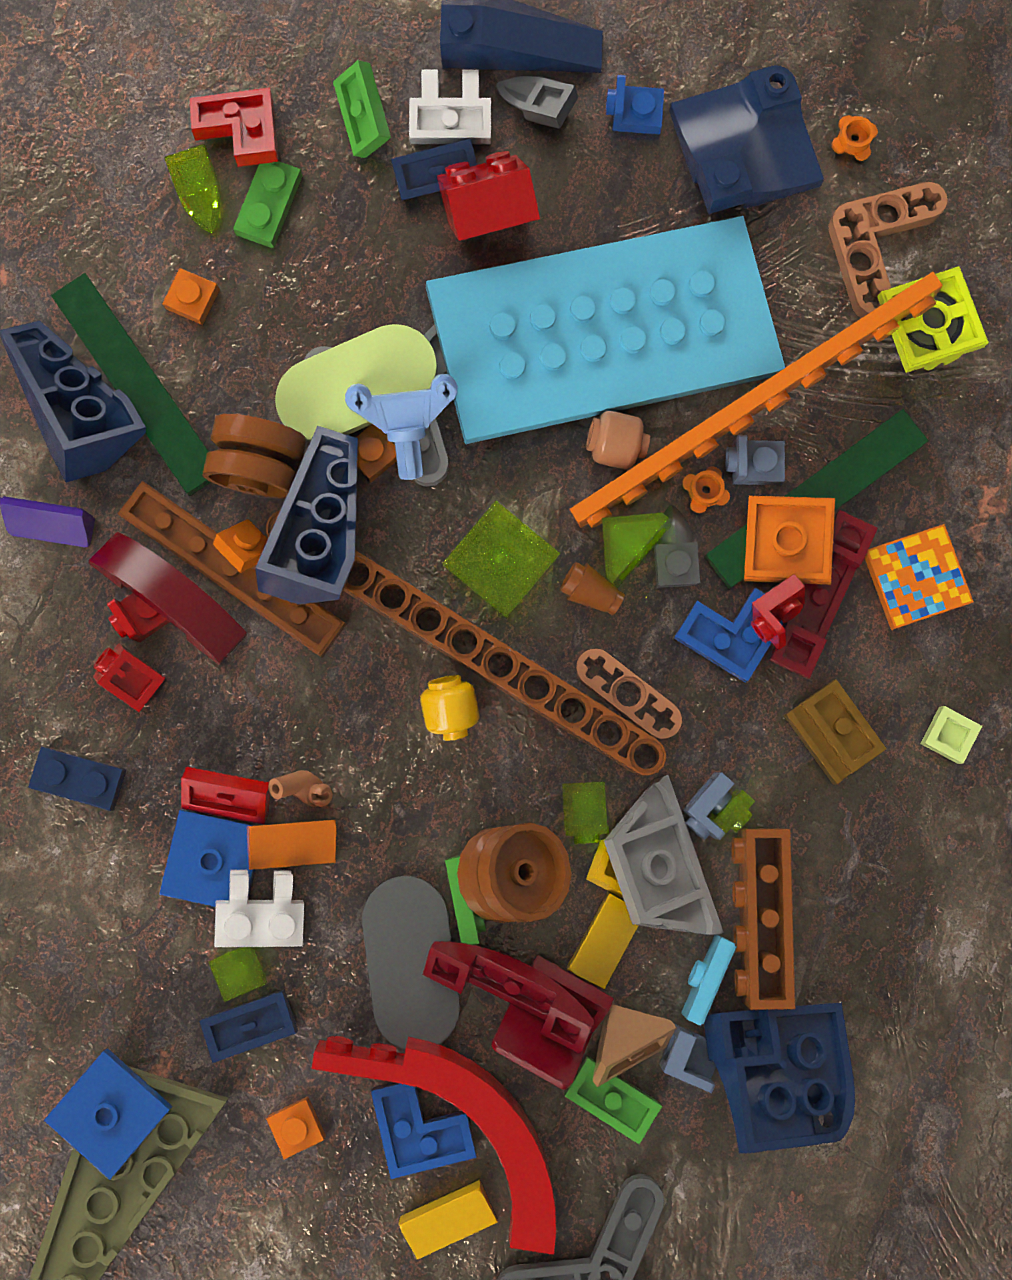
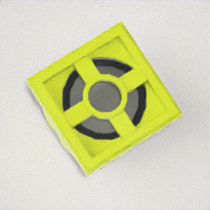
[877,266,989,373]

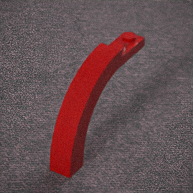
[311,1036,556,1255]

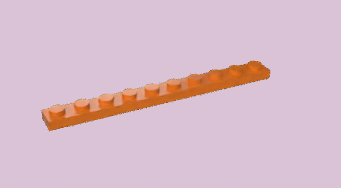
[569,272,943,528]

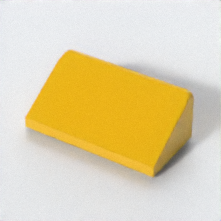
[567,892,639,989]
[398,1180,498,1260]

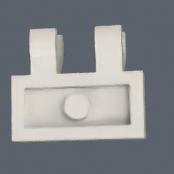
[409,70,491,144]
[214,870,304,947]

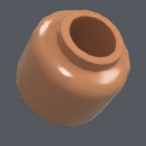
[586,411,650,470]

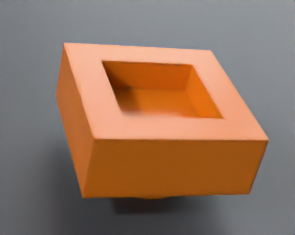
[162,268,220,325]
[356,424,397,483]
[213,519,268,573]
[266,1096,326,1159]

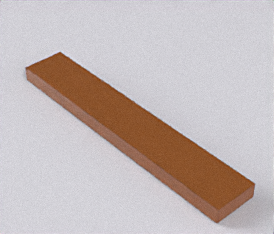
[118,481,346,658]

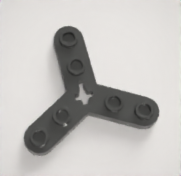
[497,1174,664,1280]

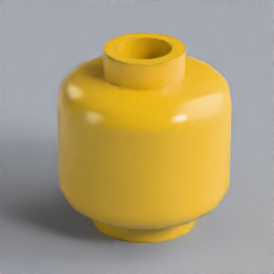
[420,675,480,741]

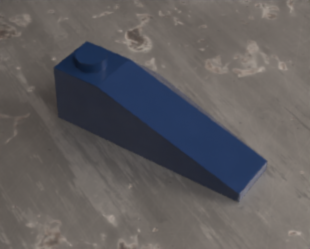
[440,0,603,73]
[0,321,146,483]
[255,426,358,605]

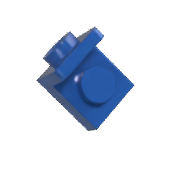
[606,75,664,134]

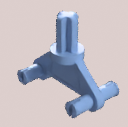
[345,374,458,480]

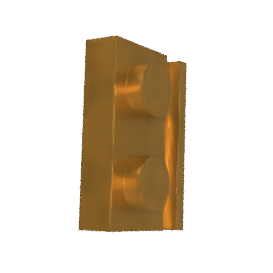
[783,679,887,785]

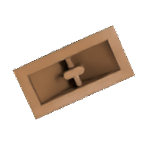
[592,1004,677,1087]

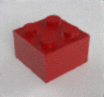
[437,151,540,241]

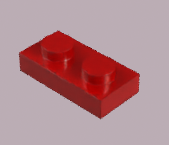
[181,767,270,825]

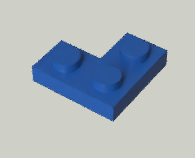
[674,588,784,683]
[371,1082,477,1179]

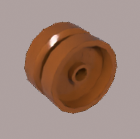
[202,414,307,499]
[457,822,571,923]

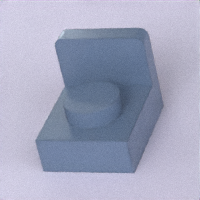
[725,435,785,485]
[682,772,735,840]

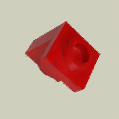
[751,574,805,650]
[107,593,170,642]
[93,643,165,712]

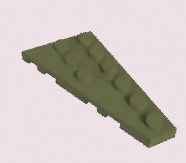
[29,1066,229,1280]

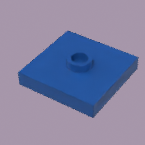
[159,810,255,907]
[44,1048,173,1180]

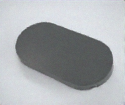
[362,875,460,1050]

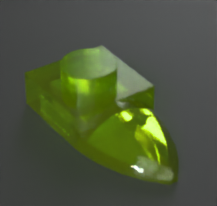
[164,144,220,233]

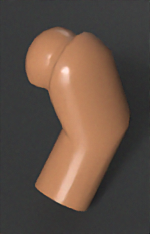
[268,770,333,807]

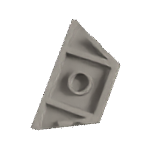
[604,775,724,935]

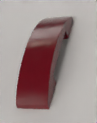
[769,510,878,679]
[88,532,247,665]
[422,941,595,1054]

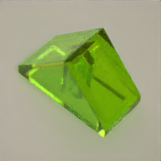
[602,512,672,588]

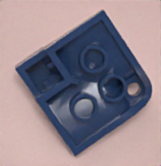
[669,66,824,214]
[704,1002,855,1153]

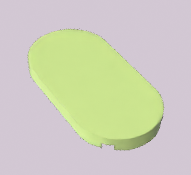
[275,324,437,442]

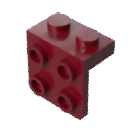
[491,955,614,1089]

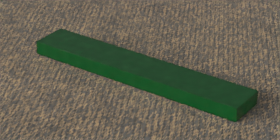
[51,273,211,496]
[704,409,929,589]

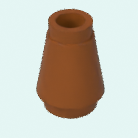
[559,562,625,616]

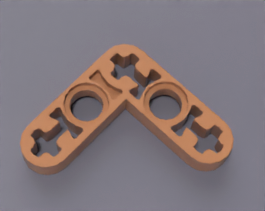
[828,182,948,318]

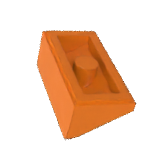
[247,820,336,870]

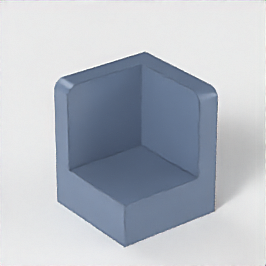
[659,1024,716,1093]

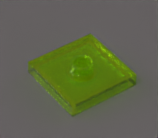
[442,500,560,619]

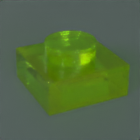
[710,790,755,833]
[208,947,267,1002]

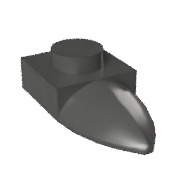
[496,76,578,129]
[654,505,700,588]

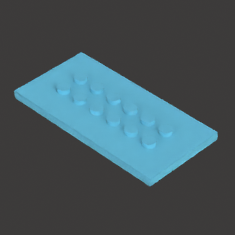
[426,216,785,444]

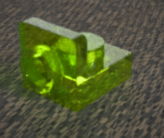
[562,782,609,844]

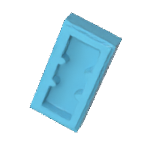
[681,935,736,1026]

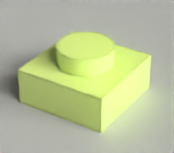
[920,706,982,764]

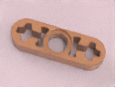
[575,649,682,740]

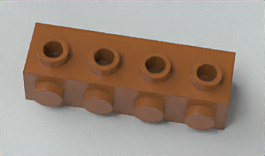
[731,828,795,1009]

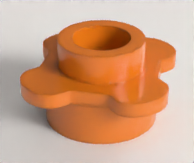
[832,115,878,161]
[682,466,730,514]

